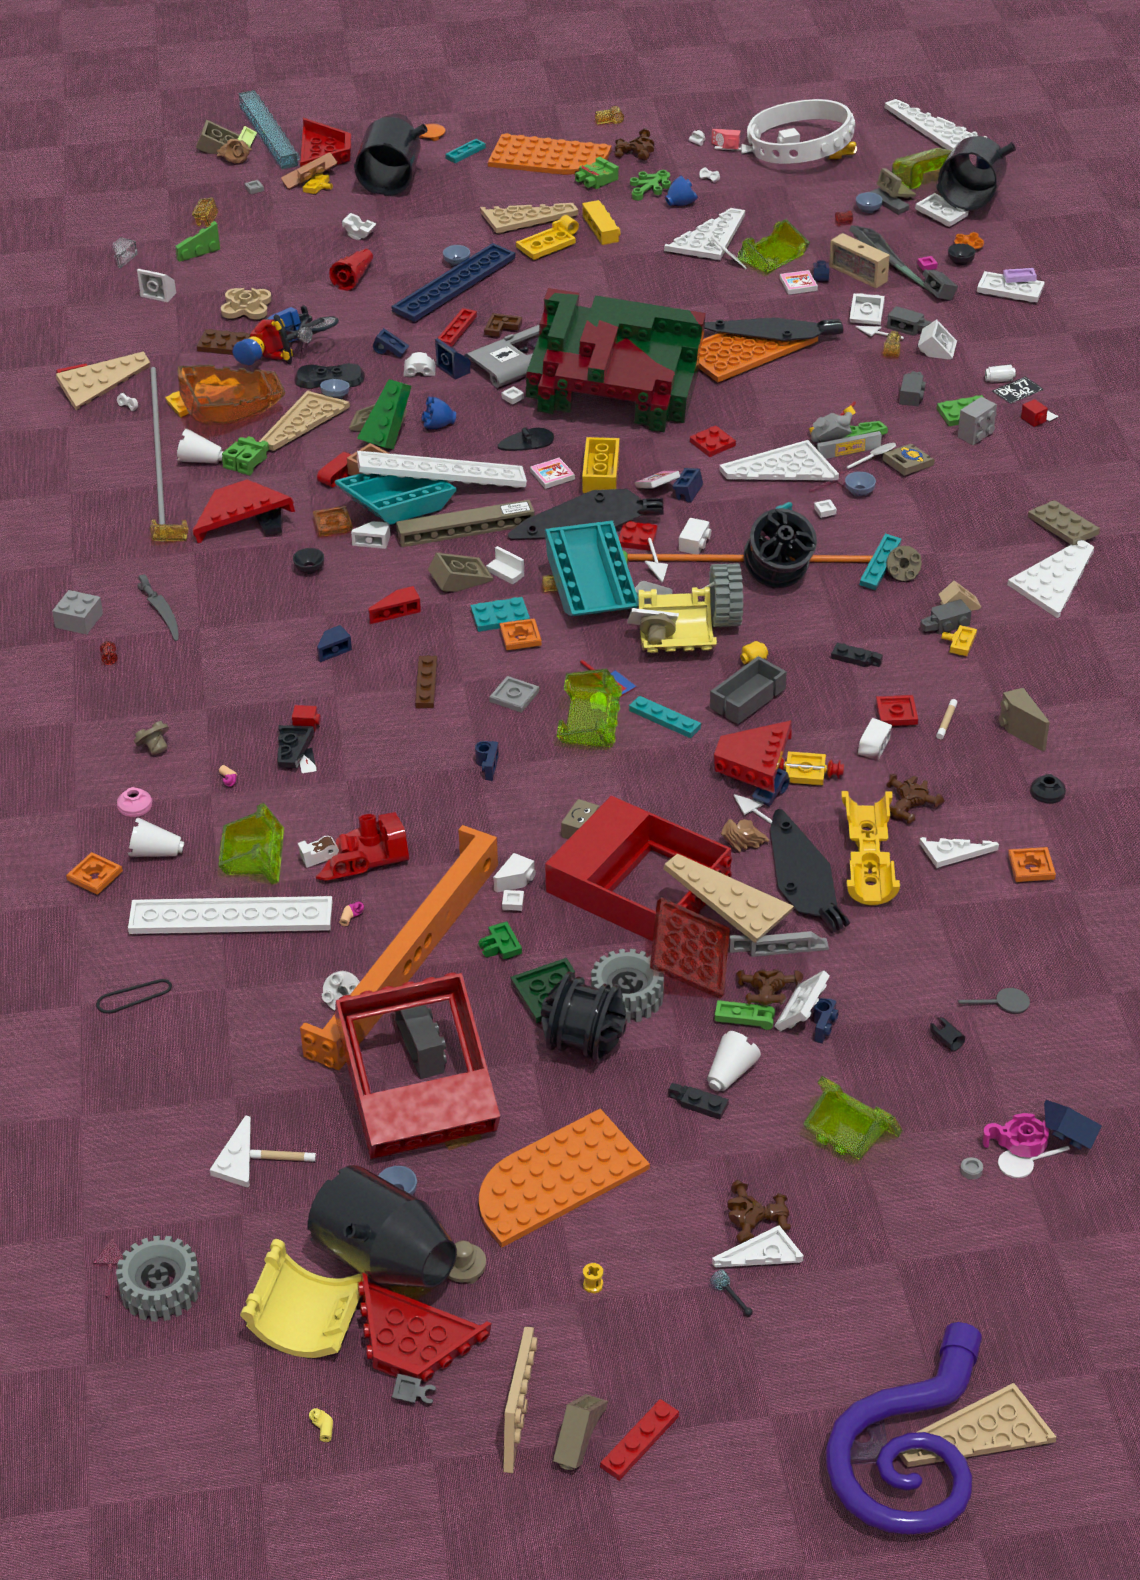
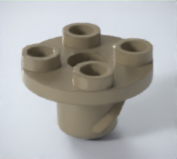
[886,545,922,581]
[640,613,676,645]
[134,721,169,755]
[447,1240,486,1284]

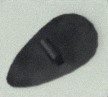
[498,427,554,451]

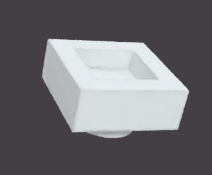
[501,386,524,405]
[814,499,837,518]
[502,890,524,911]

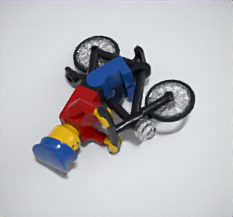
[233,305,339,365]

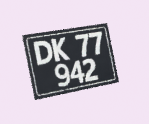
[992,376,1044,404]

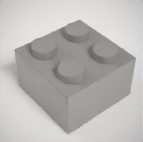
[958,397,997,445]
[52,590,103,635]

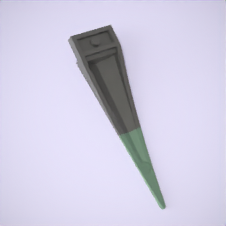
[849,225,932,293]

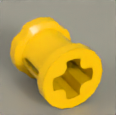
[583,1263,603,1294]

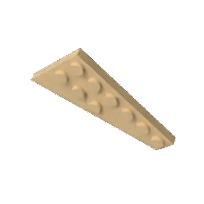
[480,203,578,233]
[56,351,150,411]
[259,391,350,451]
[663,854,794,943]
[504,1327,538,1473]
[899,1383,1056,1467]

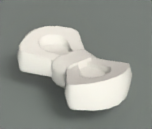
[700,167,720,183]
[117,393,138,411]

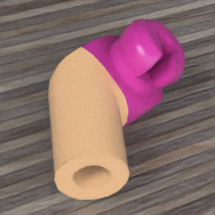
[219,765,237,787]
[339,902,364,926]

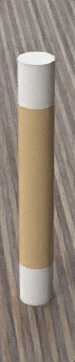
[936,699,957,739]
[250,1150,316,1162]

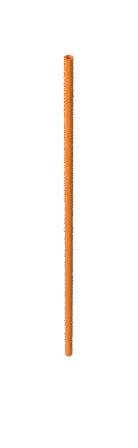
[628,554,873,563]

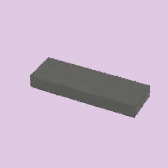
[870,188,909,214]

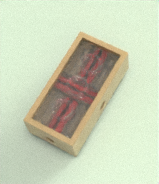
[829,233,890,288]

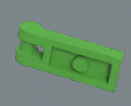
[715,1000,775,1030]

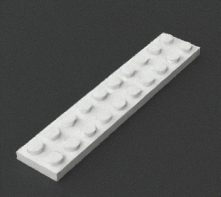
[356,451,527,488]
[128,896,333,934]

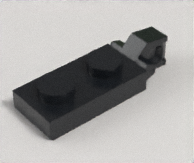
[831,643,883,667]
[668,1083,729,1120]

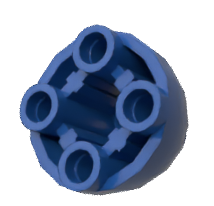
[665,176,698,206]
[422,396,456,429]

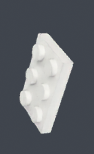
[915,193,969,227]
[775,971,829,1031]

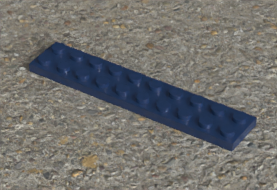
[391,243,516,322]

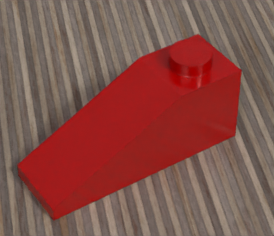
[368,586,421,624]

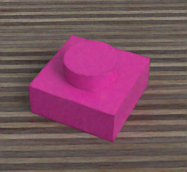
[917,256,938,271]

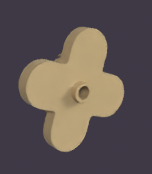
[221,288,271,319]

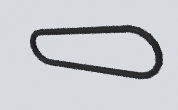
[96,979,172,1013]

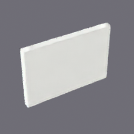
[627,608,679,625]

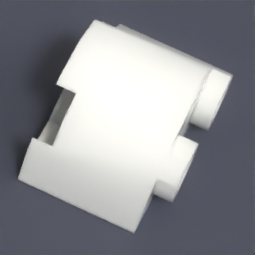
[342,213,376,240]
[404,352,436,376]

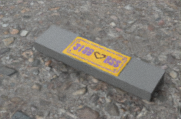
[817,431,882,459]

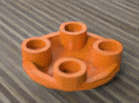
[419,124,445,141]
[954,232,984,249]

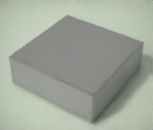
[245,180,264,194]

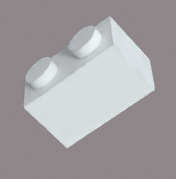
[679,518,712,554]

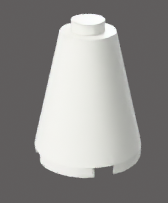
[177,429,223,464]
[128,818,184,857]
[707,1031,761,1091]

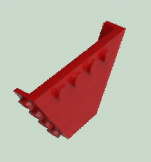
[300,117,351,167]
[193,479,295,543]
[714,720,792,793]
[357,1273,492,1382]

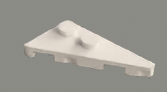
[919,837,999,868]
[210,1115,251,1188]
[712,1226,804,1267]

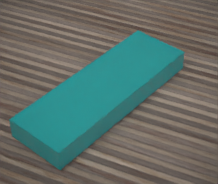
[445,139,486,163]

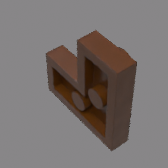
[484,313,522,337]

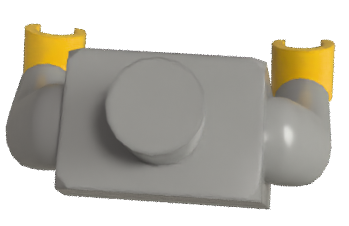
[809,405,856,443]

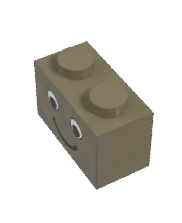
[561,799,599,839]

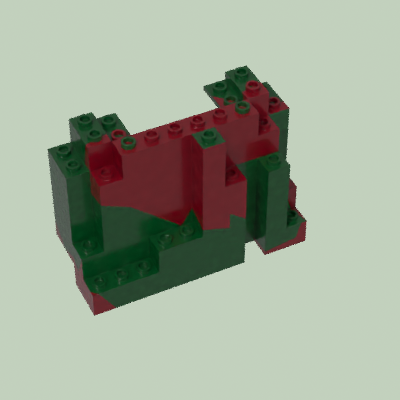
[526,288,706,432]

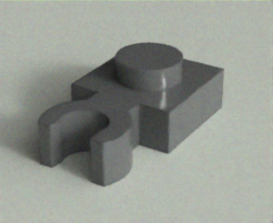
[392,1374,436,1404]

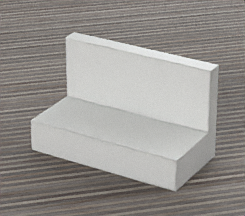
[486,546,524,584]

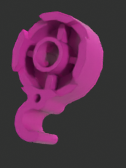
[982,1113,1049,1158]

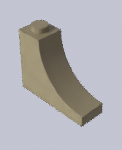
[553,1394,608,1470]

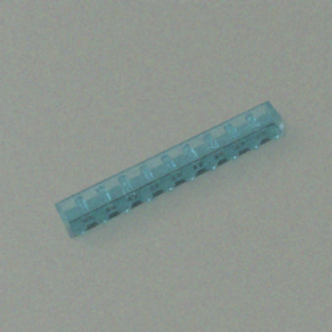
[239,90,299,169]

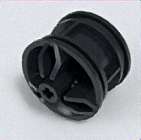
[743,508,817,588]
[541,971,627,1063]

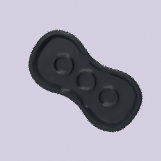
[294,363,365,388]

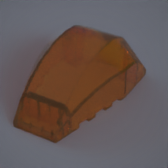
[178,365,286,425]

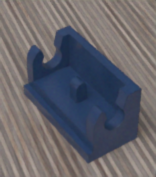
[672,468,703,503]

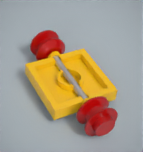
[778,751,844,785]

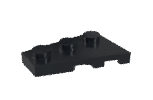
[255,507,283,535]
[278,725,315,768]

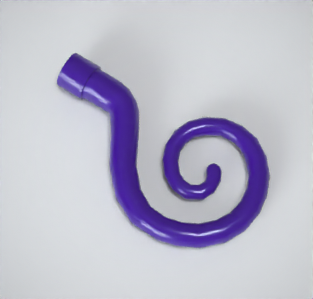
[826,1322,982,1535]

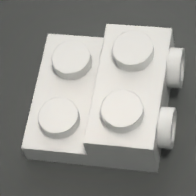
[850,293,885,325]

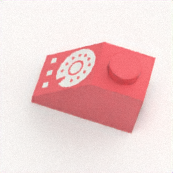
[712,129,741,149]

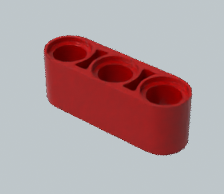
[317,452,352,487]

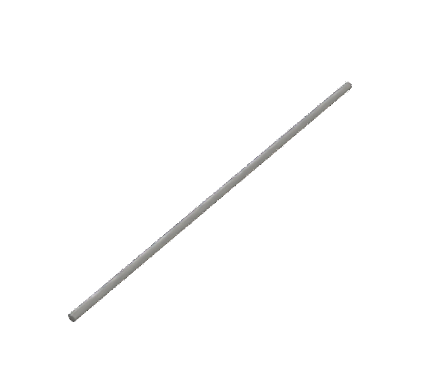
[150,367,166,542]

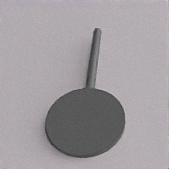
[958,988,1030,1013]

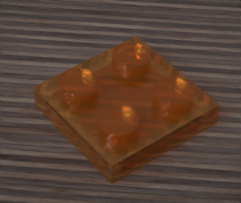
[313,506,353,536]

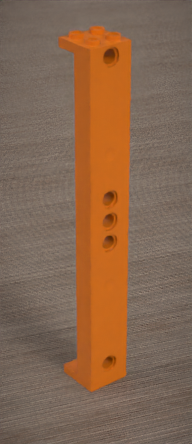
[300,825,498,1071]

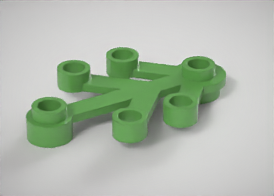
[630,170,671,201]

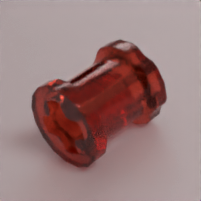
[835,210,853,225]
[100,641,118,665]

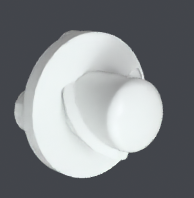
[322,971,360,1010]

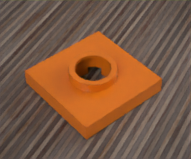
[500,619,542,650]
[1008,847,1056,882]
[66,852,123,895]

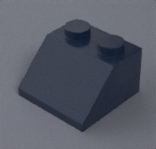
[435,338,471,380]
[1044,1100,1102,1150]

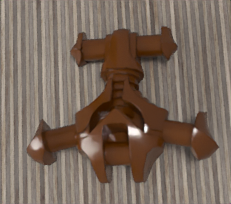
[614,128,655,161]
[886,774,945,824]
[735,969,803,1006]
[727,1180,791,1244]

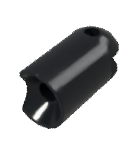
[930,1017,966,1051]

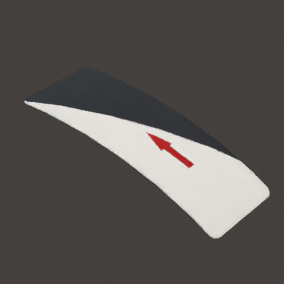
[300,748,317,773]

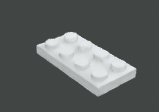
[977,271,1045,303]

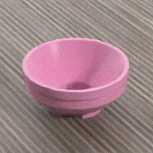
[117,787,152,817]

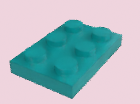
[471,597,530,632]

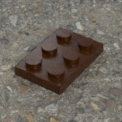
[197,329,250,355]

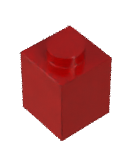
[1021,399,1048,427]
[292,705,321,731]

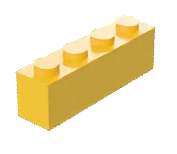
[582,200,621,245]

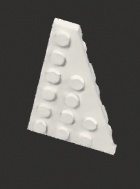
[664,208,745,260]
[719,440,839,480]
[1008,540,1094,618]

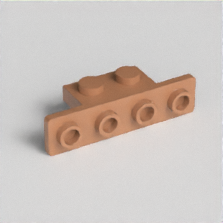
[281,153,337,190]

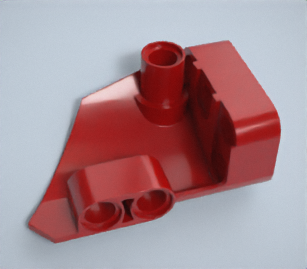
[316,812,409,881]

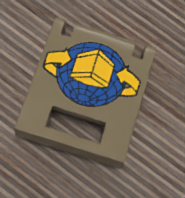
[882,444,935,475]

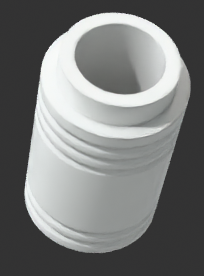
[985,365,1016,383]

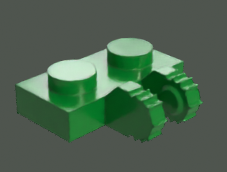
[478,921,522,959]

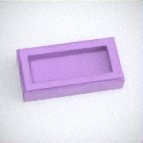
[1003,268,1037,283]

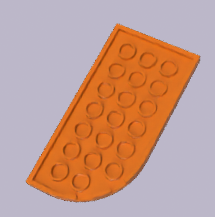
[488,133,612,175]
[698,333,818,383]
[479,1108,650,1248]

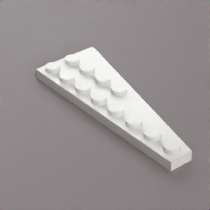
[884,99,987,152]

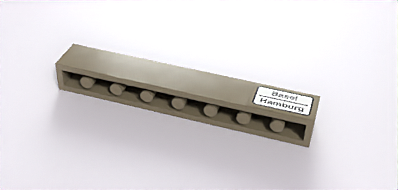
[396,500,534,547]

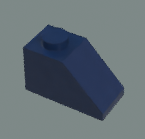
[317,625,352,662]

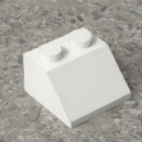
[137,269,176,302]
[918,319,957,359]

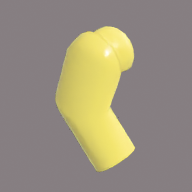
[309,1408,333,1442]

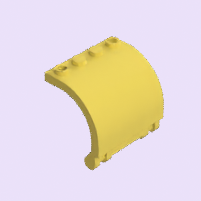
[638,587,717,653]
[240,1239,362,1358]

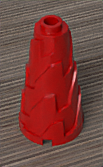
[329,249,373,291]

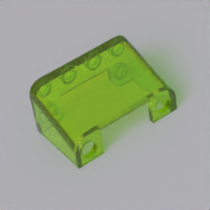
[892,148,952,189]
[738,219,810,274]
[557,668,622,747]

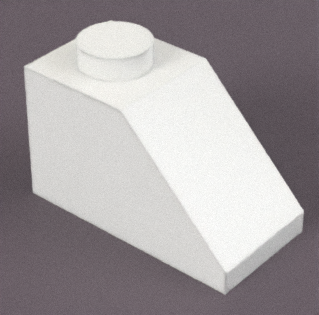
[351,521,390,549]
[493,853,536,893]

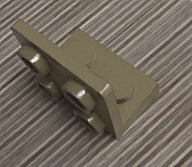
[877,168,916,198]

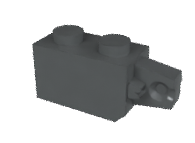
[922,269,958,300]
[887,306,932,336]
[899,371,926,406]
[920,599,972,634]

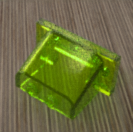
[218,803,284,885]
[803,1076,903,1160]

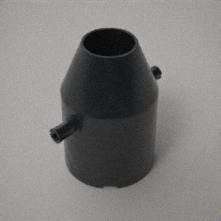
[354,113,428,196]
[936,136,1016,211]
[307,1165,457,1288]

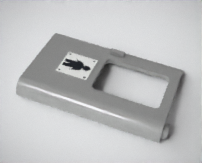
[464,325,539,388]

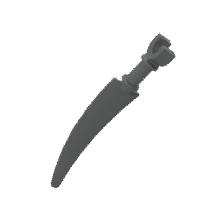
[137,574,179,641]

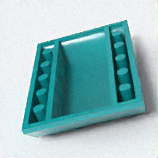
[335,473,456,525]
[545,521,639,616]

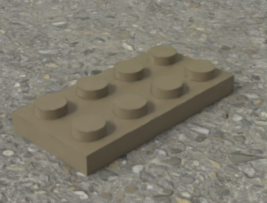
[1028,500,1100,545]

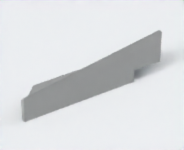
[727,931,829,957]

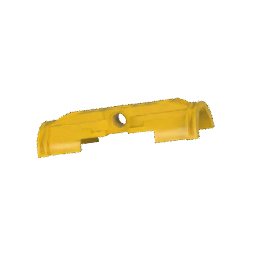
[841,791,900,905]

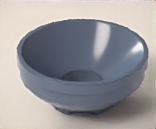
[856,192,883,213]
[443,245,470,266]
[320,379,350,399]
[845,472,876,496]
[378,1166,417,1195]

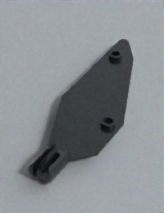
[704,317,844,342]
[508,489,664,539]
[770,809,850,933]

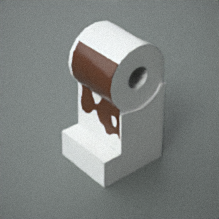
[298,836,339,868]

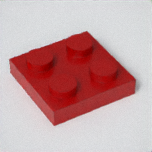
[690,425,736,457]
[619,521,658,551]
[876,695,918,726]

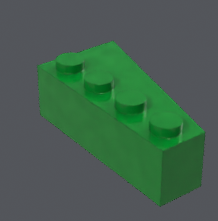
[357,379,412,449]

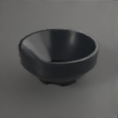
[948,243,976,265]
[293,548,324,574]
[1030,774,1066,804]

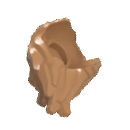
[217,139,252,164]
[721,819,769,852]

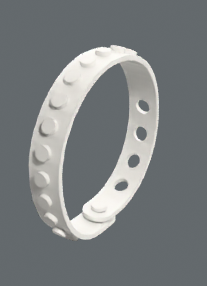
[747,99,856,164]

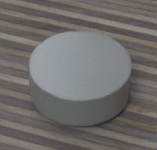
[960,1157,983,1180]

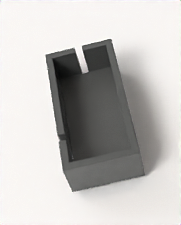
[710,656,787,724]
[394,1005,447,1079]

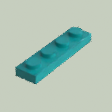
[859,533,901,590]
[629,696,701,739]

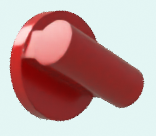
[339,834,359,853]

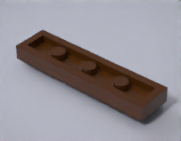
[415,655,437,708]

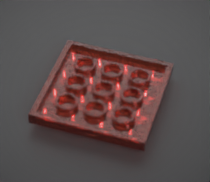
[650,897,730,999]

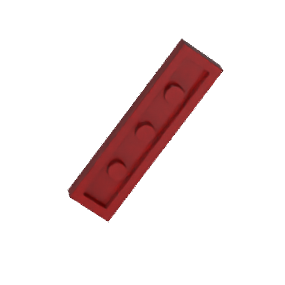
[438,308,477,346]
[600,1399,679,1481]

